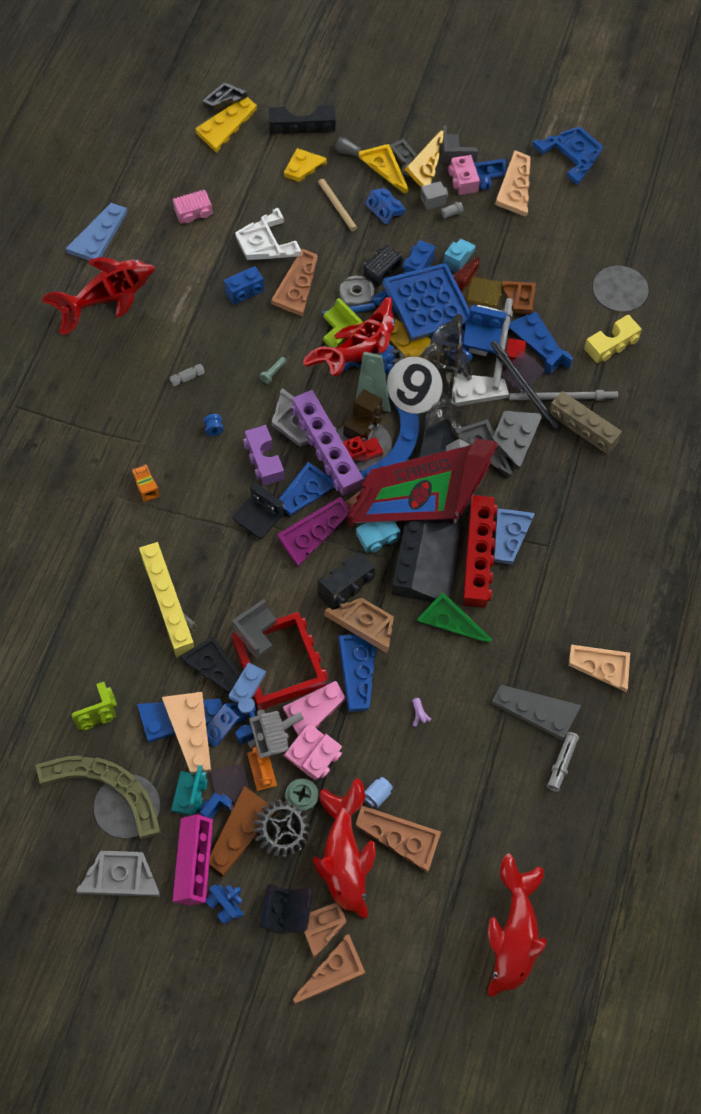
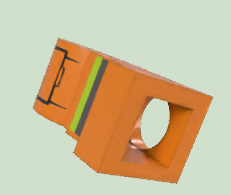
[132,464,160,502]

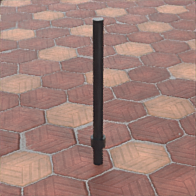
[490,340,560,430]

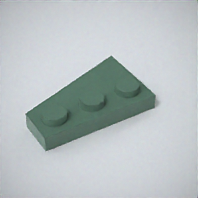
[356,352,391,412]

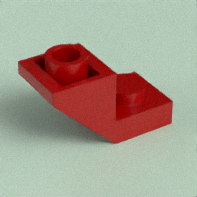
[343,436,384,462]

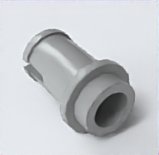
[441,202,464,219]

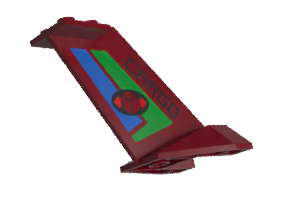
[348,438,499,528]

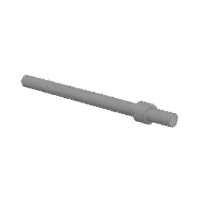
[492,298,513,390]
[509,390,618,401]

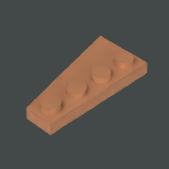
[355,806,441,873]

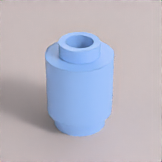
[364,777,393,808]

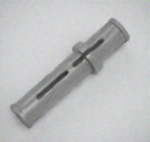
[547,732,579,792]

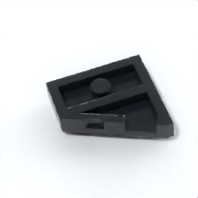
[202,82,248,111]

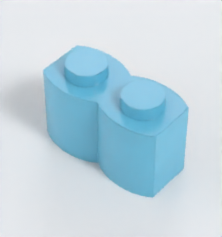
[356,522,401,553]

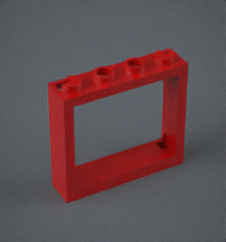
[231,612,328,710]

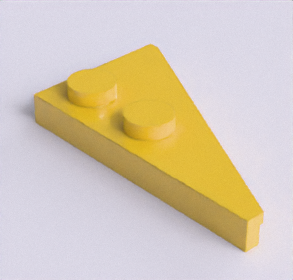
[405,130,444,188]
[358,144,408,193]

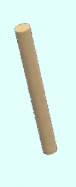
[318,179,357,231]

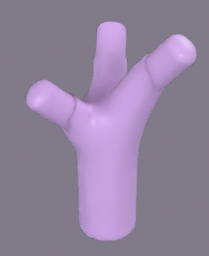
[412,698,431,727]

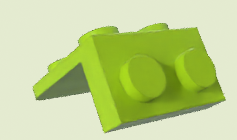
[71,682,117,730]

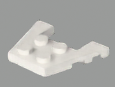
[235,208,302,260]

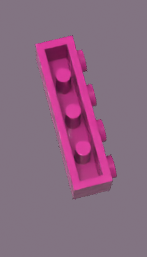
[173,814,213,906]

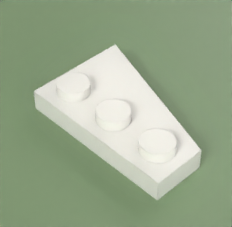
[447,373,509,406]

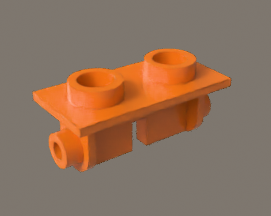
[247,746,277,791]

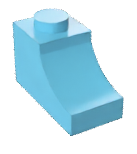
[444,239,475,273]

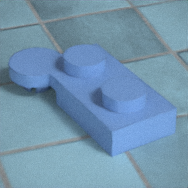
[229,663,266,714]

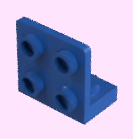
[463,305,507,354]

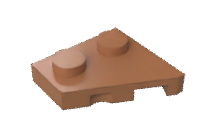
[304,902,347,957]

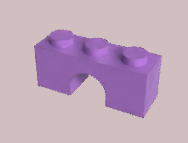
[243,425,284,486]

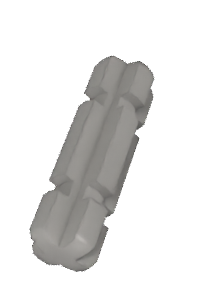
[170,364,205,386]

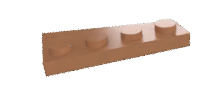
[271,249,318,317]

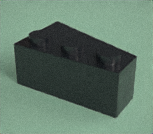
[318,552,375,610]

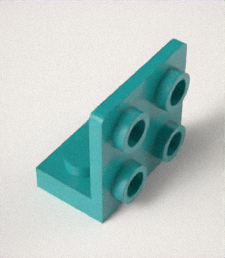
[172,765,208,816]

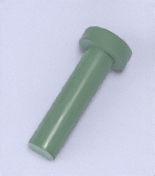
[260,357,287,384]

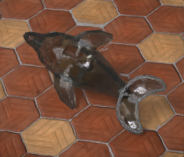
[420,314,472,429]

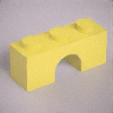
[584,314,642,364]

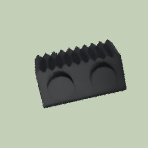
[363,245,402,286]

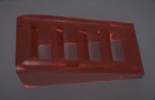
[453,256,480,292]

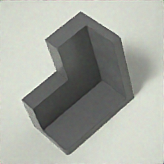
[442,126,478,165]
[232,599,277,659]

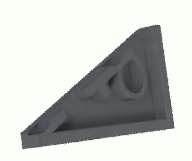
[455,419,513,478]

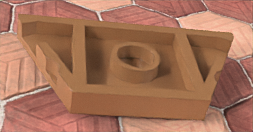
[324,598,394,653]

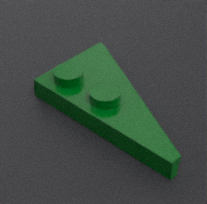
[417,592,493,643]

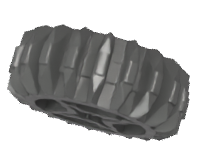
[253,799,310,857]

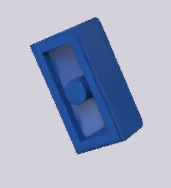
[474,159,507,179]

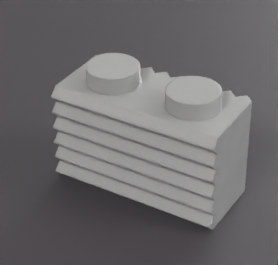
[250,711,289,758]

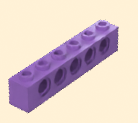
[291,390,363,496]

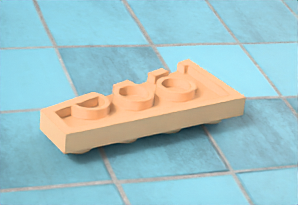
[495,151,530,217]

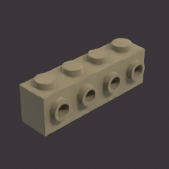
[549,391,622,455]

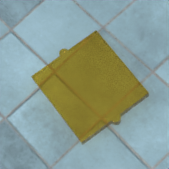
[467,277,502,307]

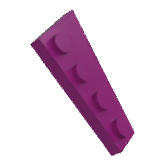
[277,497,349,567]

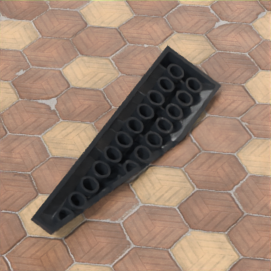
[391,401,461,602]

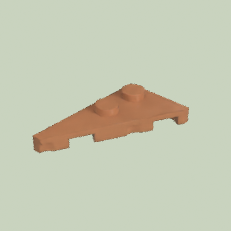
[293,934,365,1005]

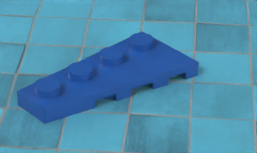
[137,699,222,743]

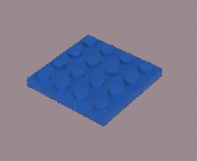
[382,263,470,341]

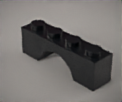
[268,105,336,134]

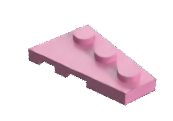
[283,681,345,736]

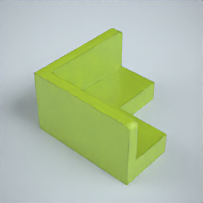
[323,298,363,347]

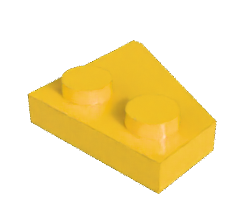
[284,148,327,182]

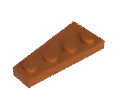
[209,786,277,877]

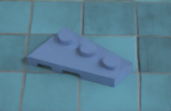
[494,508,535,565]

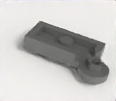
[390,139,417,177]

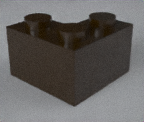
[343,389,383,442]

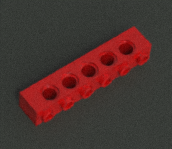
[463,495,497,608]

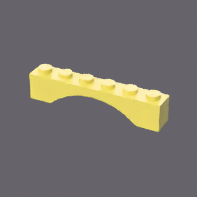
[139,542,194,658]

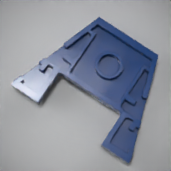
[533,127,603,185]

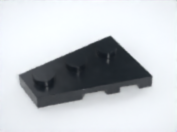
[180,636,241,694]

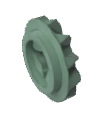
[285,779,318,811]

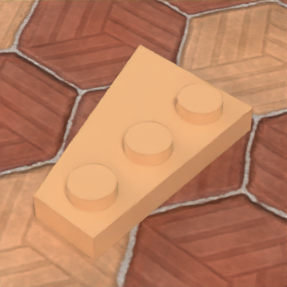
[569,645,630,692]

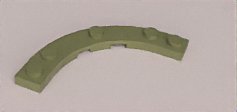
[36,756,161,839]

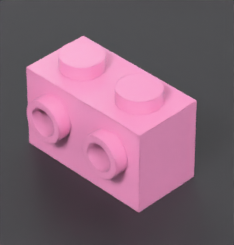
[448,155,480,195]

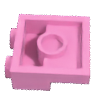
[283,723,342,781]

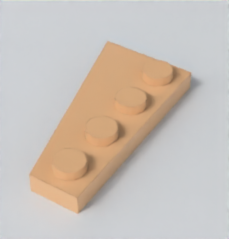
[162,692,211,774]

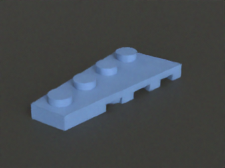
[66,203,127,260]

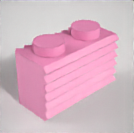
[173,189,213,224]

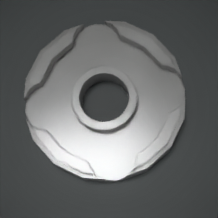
[339,275,374,307]

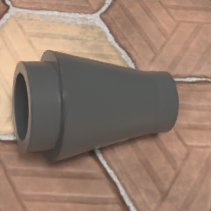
[335,137,361,157]

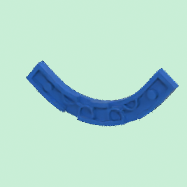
[360,384,419,482]

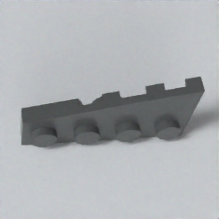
[491,685,581,741]

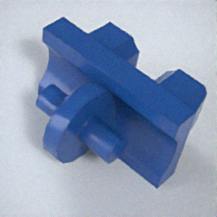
[206,885,244,924]

